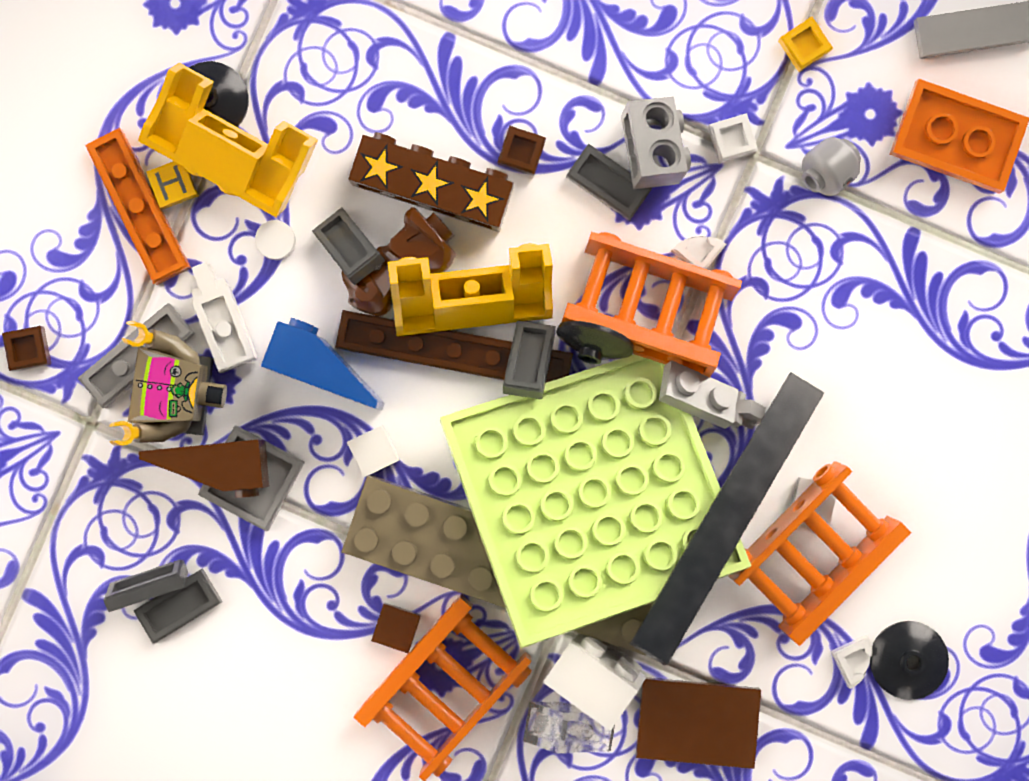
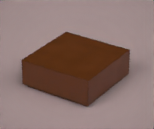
[497,125,547,176]
[2,325,51,372]
[371,602,422,653]

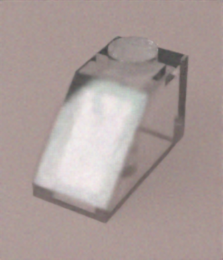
[523,702,615,753]

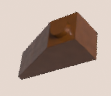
[138,439,270,498]

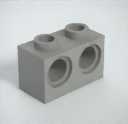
[621,96,691,189]

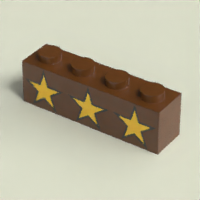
[348,132,514,233]

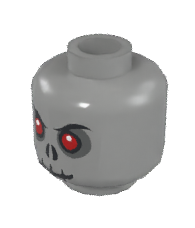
[802,137,861,196]

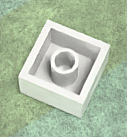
[543,633,646,731]

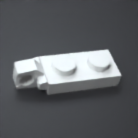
[191,262,258,373]

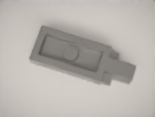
[659,360,766,429]

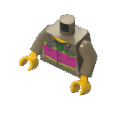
[109,321,227,446]

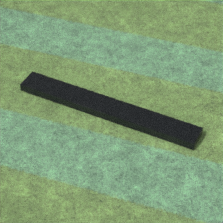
[630,372,825,666]

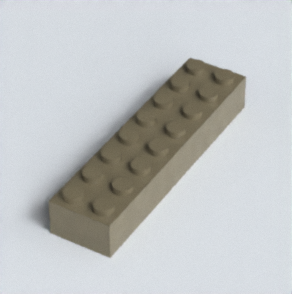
[341,475,654,656]

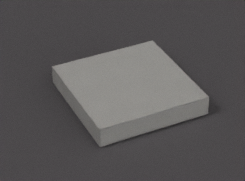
[197,425,305,532]

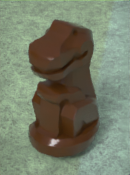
[341,207,457,317]

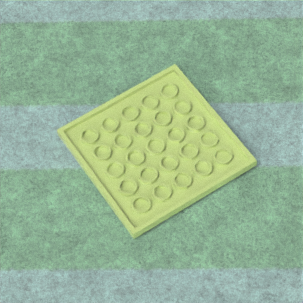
[440,354,751,649]

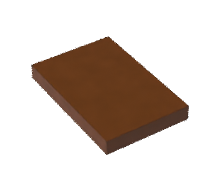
[635,677,761,769]

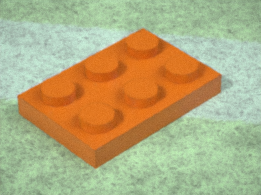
[889,78,1029,194]

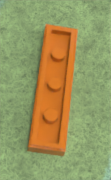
[85,128,191,285]

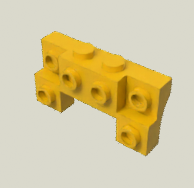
[138,63,318,218]
[388,243,553,336]

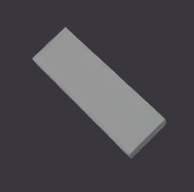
[913,1,1029,59]
[78,303,196,408]

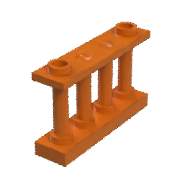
[561,231,742,378]
[728,461,912,647]
[353,594,532,781]

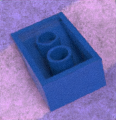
[261,317,385,410]

